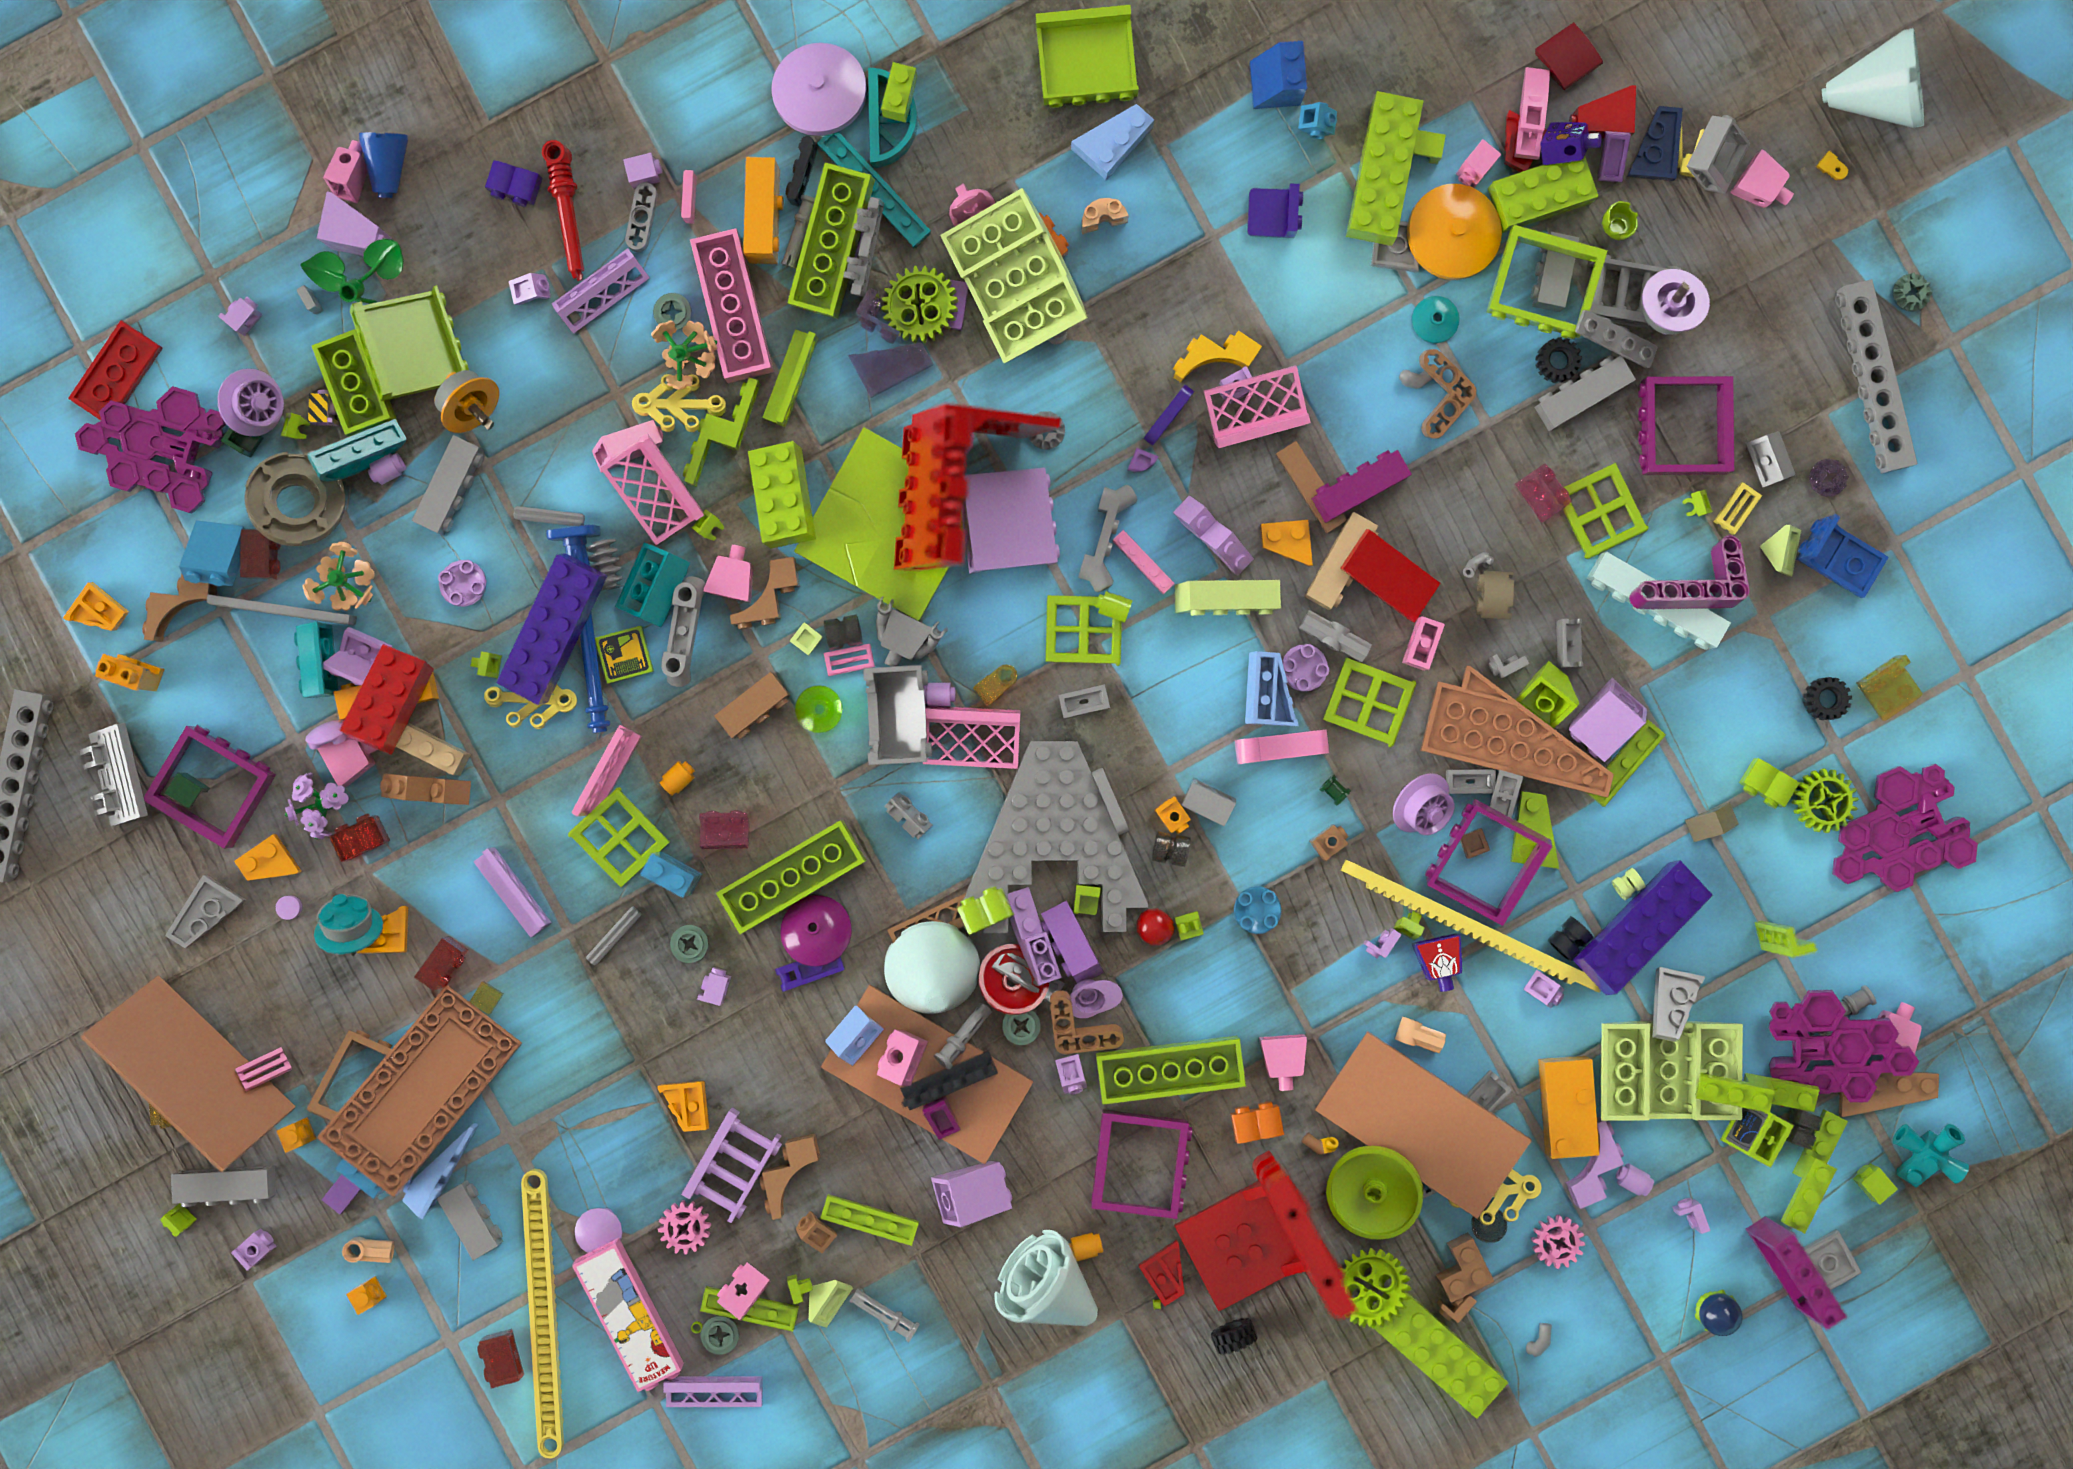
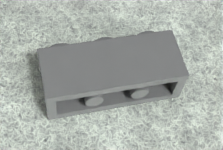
[1531,232,1580,312]
[437,1180,503,1260]

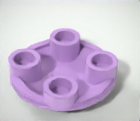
[438,560,487,607]
[1282,644,1329,691]
[305,720,347,749]
[575,1208,622,1253]

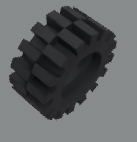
[1535,337,1582,383]
[1803,677,1852,720]
[1211,1318,1258,1355]

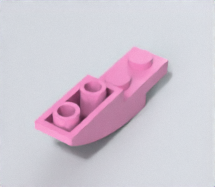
[1514,67,1550,160]

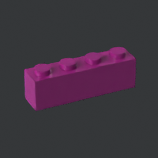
[1311,450,1412,523]

